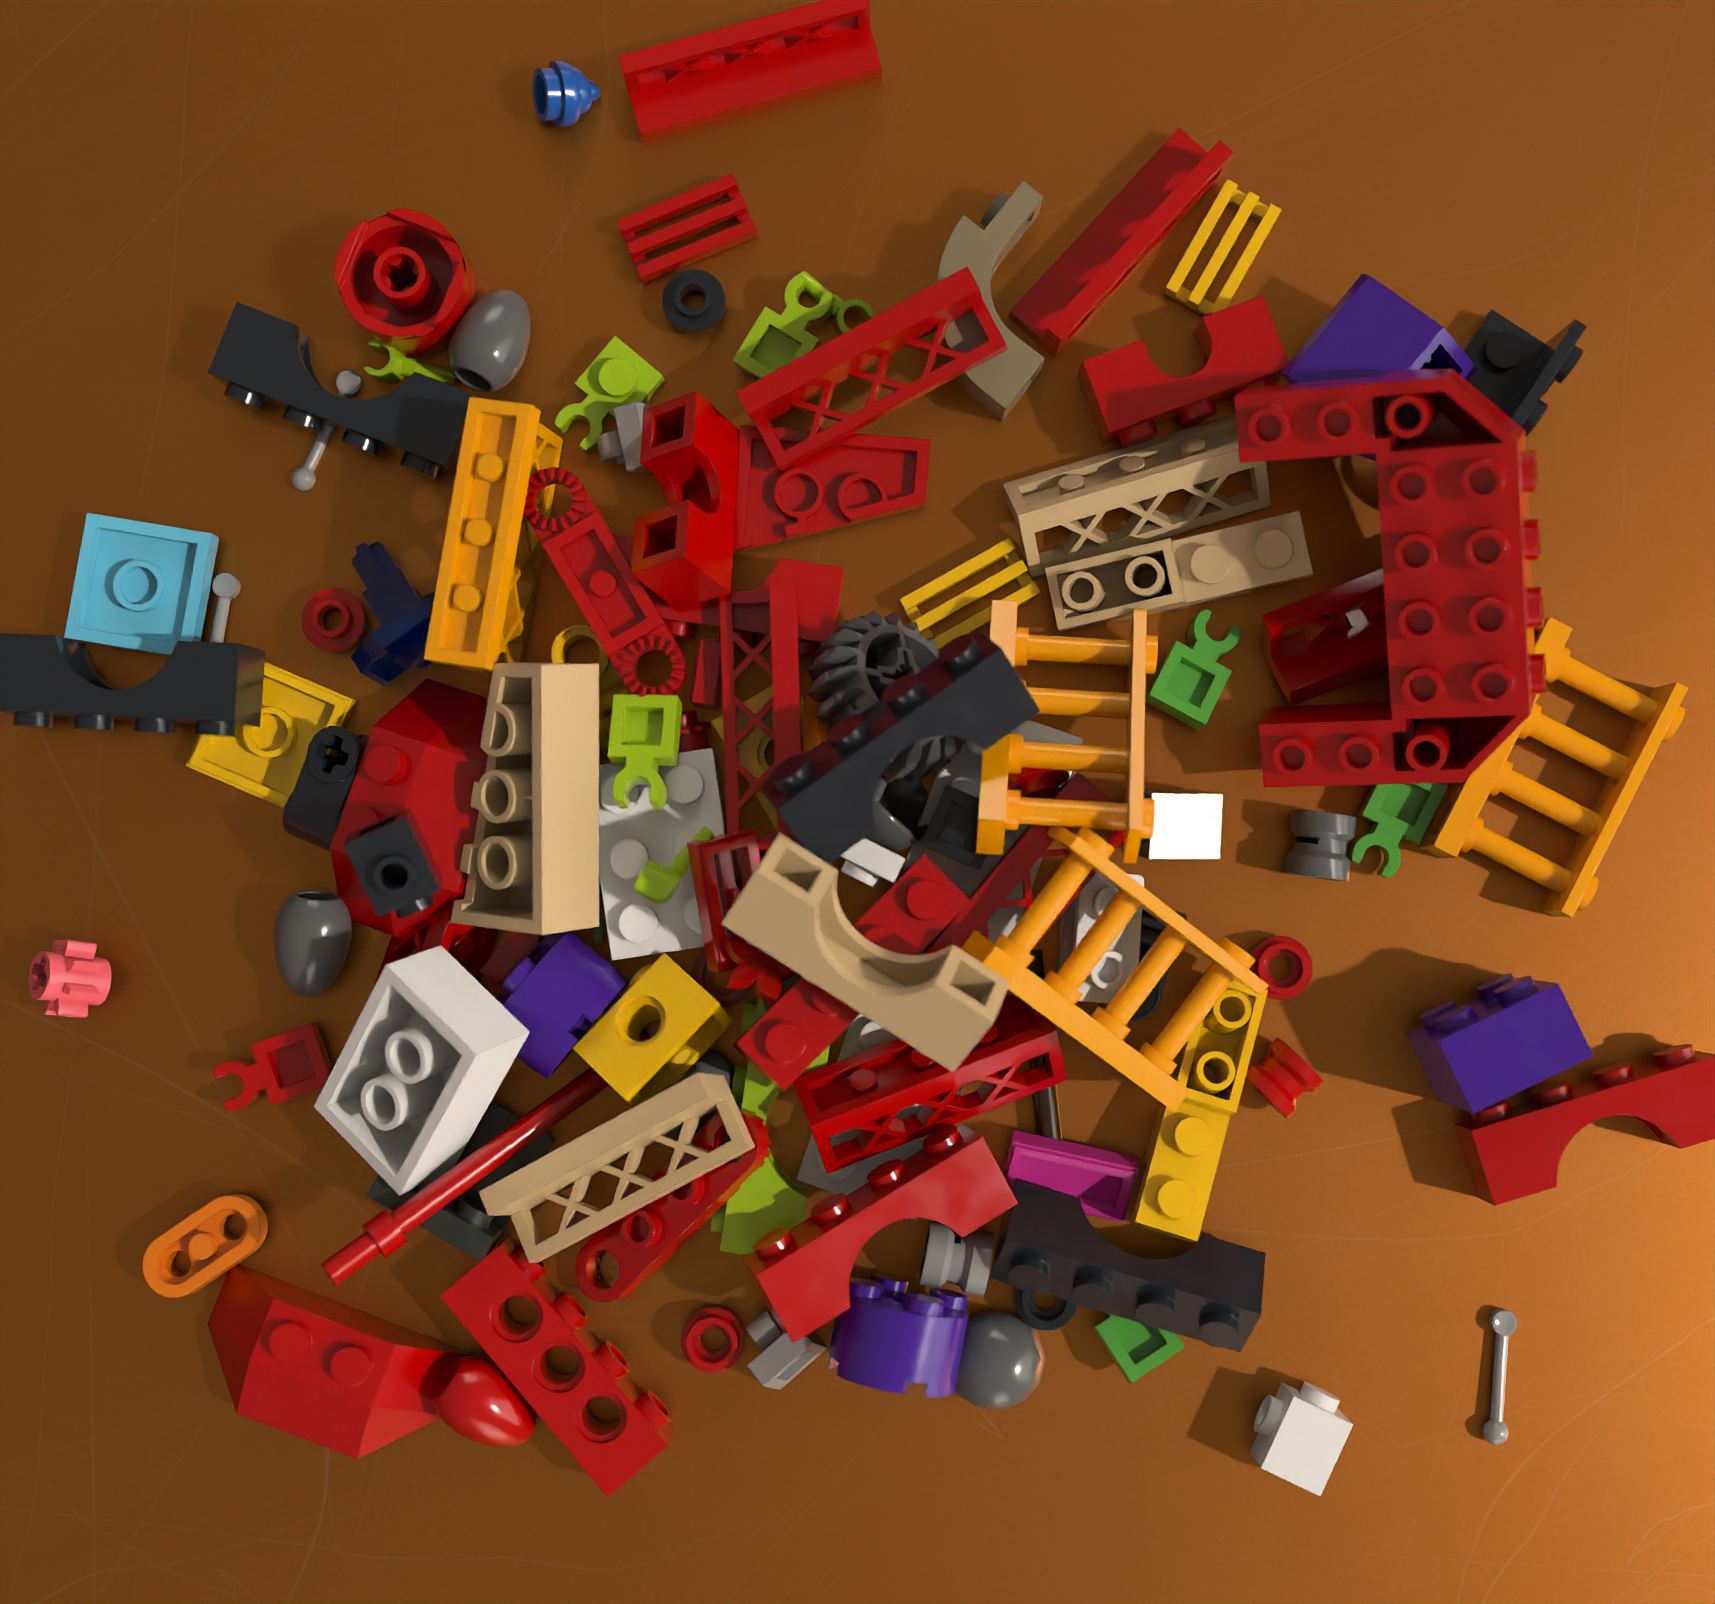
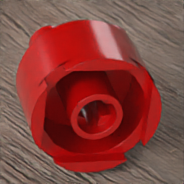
[334,208,477,355]

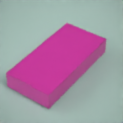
[1002,1130,1139,1222]

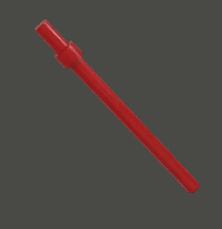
[320,1030,651,1286]

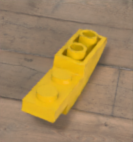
[1130,980,1268,1243]

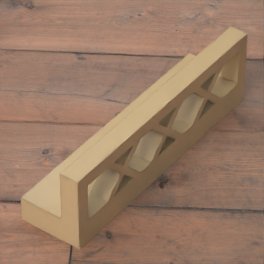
[1002,414,1272,578]
[479,1073,755,1263]

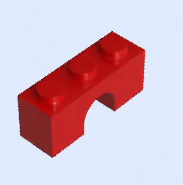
[1077,295,1288,448]
[631,391,740,610]

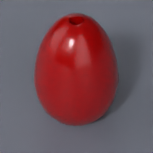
[433,1356,537,1447]

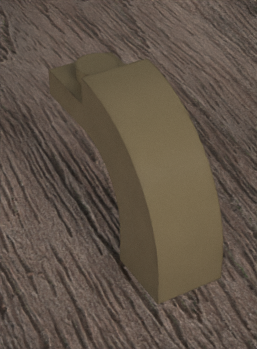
[937,181,1045,422]

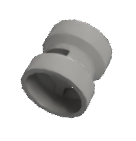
[919,1221,994,1297]

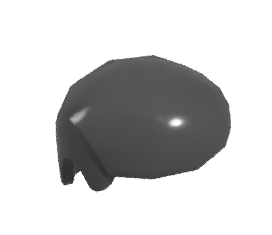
[865,774,929,852]
[955,1310,1046,1410]

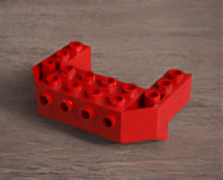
[1234,368,1547,787]

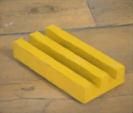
[1163,179,1282,316]
[899,537,1041,651]

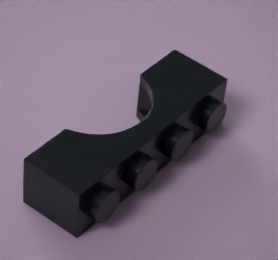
[208,302,476,480]
[759,630,1040,864]
[0,633,265,738]
[990,1179,1266,1352]

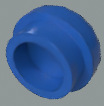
[532,61,600,127]

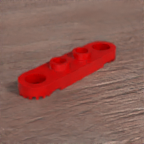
[523,467,688,697]
[575,1109,772,1303]

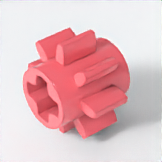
[28,939,112,1018]

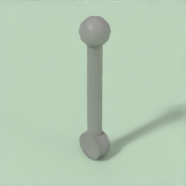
[291,370,363,491]
[210,573,241,643]
[1483,1308,1518,1445]

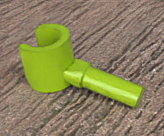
[800,271,874,336]
[363,339,457,385]
[635,827,715,903]

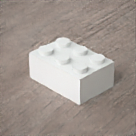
[599,748,737,960]
[314,945,529,1195]

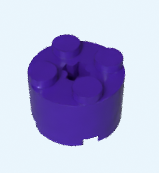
[496,931,629,1080]
[826,1273,969,1397]

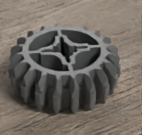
[808,611,968,783]

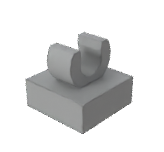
[596,401,654,476]
[746,1311,828,1390]

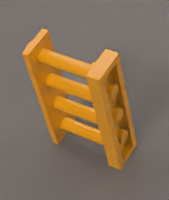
[976,600,1158,864]
[1418,617,1688,917]
[960,826,1269,1112]

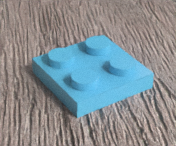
[64,513,219,657]

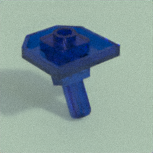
[350,542,435,687]

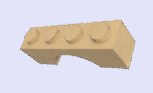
[721,833,1011,1072]

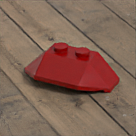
[330,678,488,938]
[207,1264,471,1459]

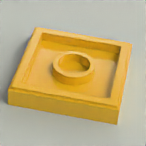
[186,662,357,808]

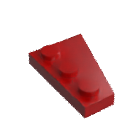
[733,425,931,554]

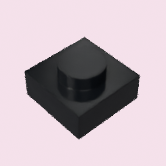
[920,785,987,871]

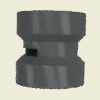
[1284,810,1357,882]

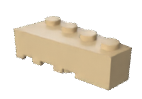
[450,662,599,935]

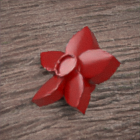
[724,938,797,1005]

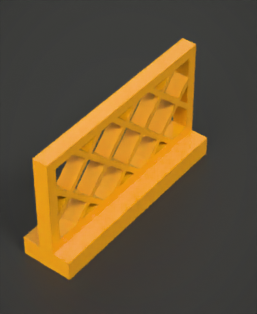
[424,397,563,678]

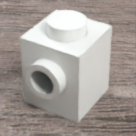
[1250,1382,1353,1496]

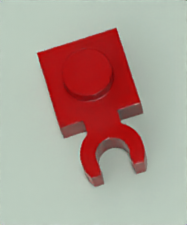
[212,1022,333,1111]

